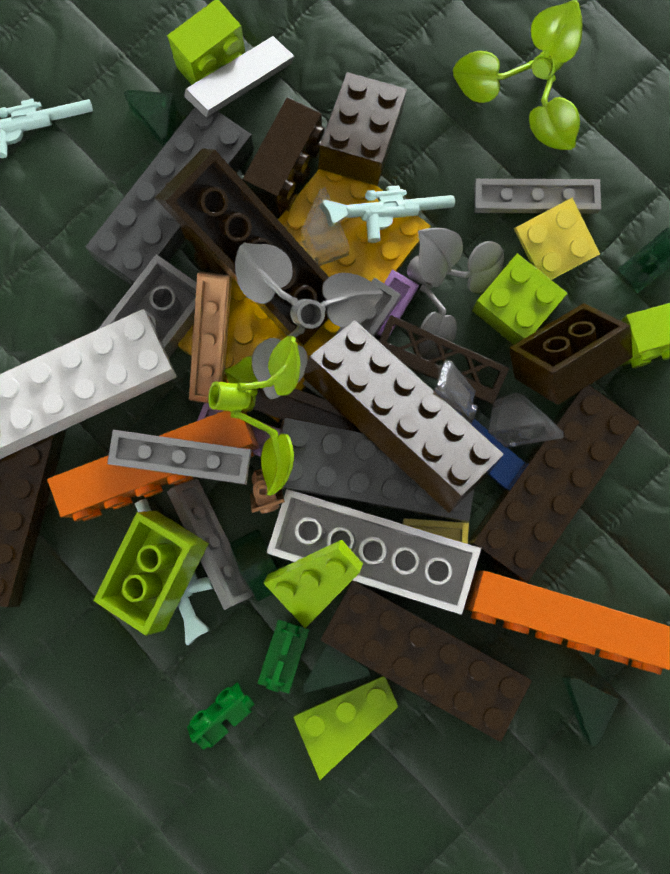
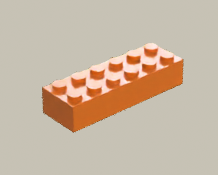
[47,410,260,521]
[464,570,670,675]

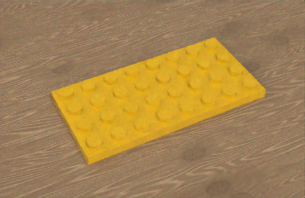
[178,169,431,423]

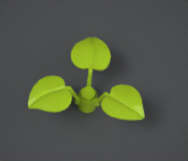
[453,0,582,150]
[208,336,300,496]

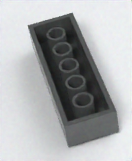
[86,107,254,286]
[279,418,474,522]

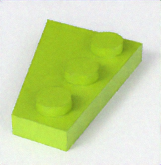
[264,540,363,628]
[293,676,398,780]

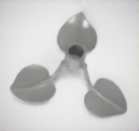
[407,228,504,360]
[235,243,383,399]

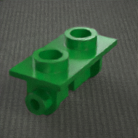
[257,619,309,694]
[187,682,255,750]

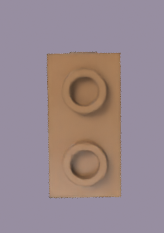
[250,469,285,514]

